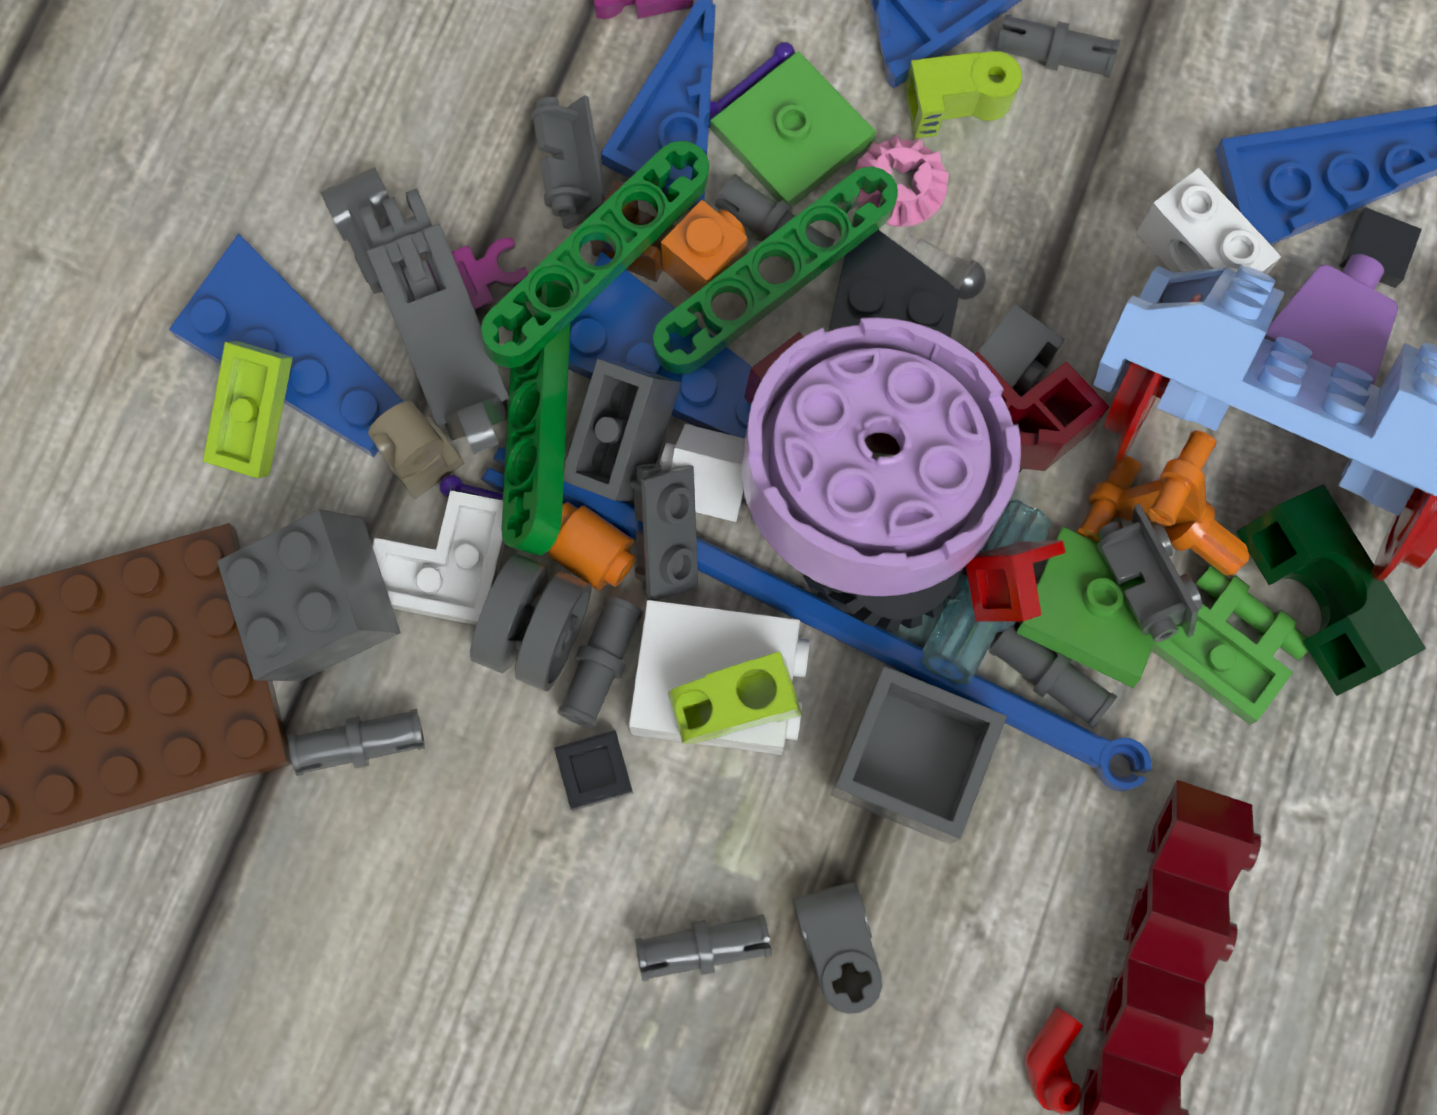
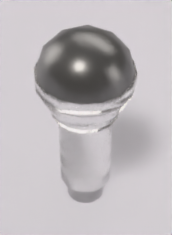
[901,235,986,300]

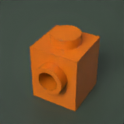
[661,200,748,302]

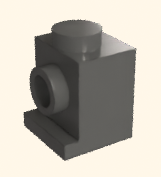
[978,304,1065,396]

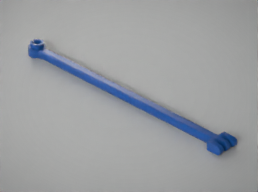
[481,433,1151,792]

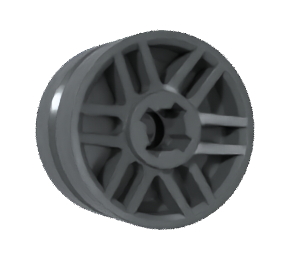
[470,554,592,692]

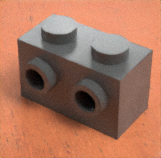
[564,359,682,501]

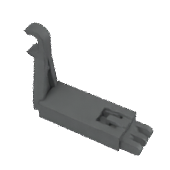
[359,188,509,454]

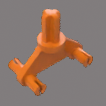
[1077,430,1250,576]

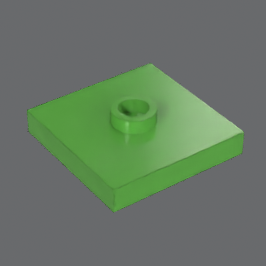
[710,51,876,206]
[1016,527,1154,688]

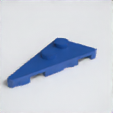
[600,0,716,211]

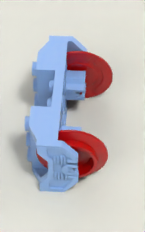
[1093,266,1437,582]

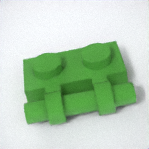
[1152,564,1308,725]

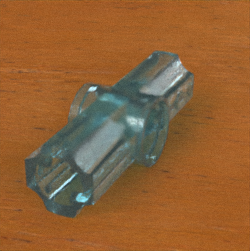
[920,500,1051,684]

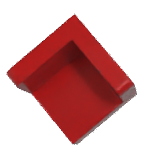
[966,540,1066,622]

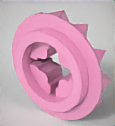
[855,134,949,227]

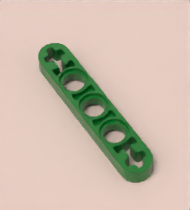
[481,141,710,368]
[653,166,898,374]
[501,280,571,556]

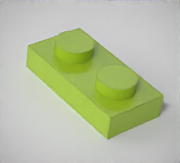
[203,341,293,479]

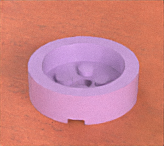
[742,318,1021,596]

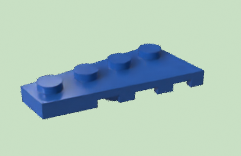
[1215,105,1437,245]
[169,233,404,458]
[568,251,752,439]

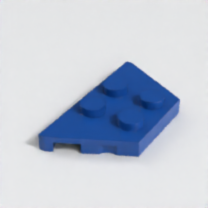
[870,0,1022,89]

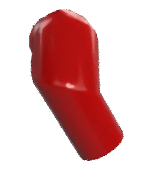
[1024,1007,1084,1114]

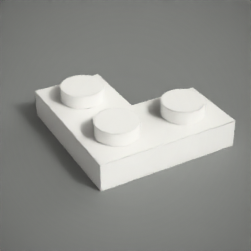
[373,490,505,625]

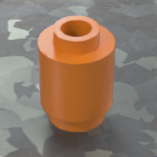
[549,502,637,591]

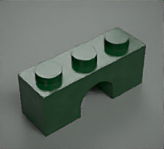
[1236,484,1426,696]

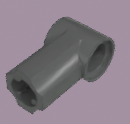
[320,167,409,294]

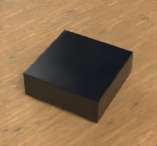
[1339,207,1422,288]
[554,730,634,811]

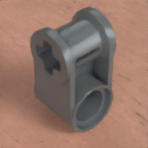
[792,880,883,1014]

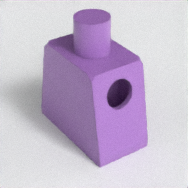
[1264,254,1398,385]

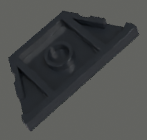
[828,216,960,338]

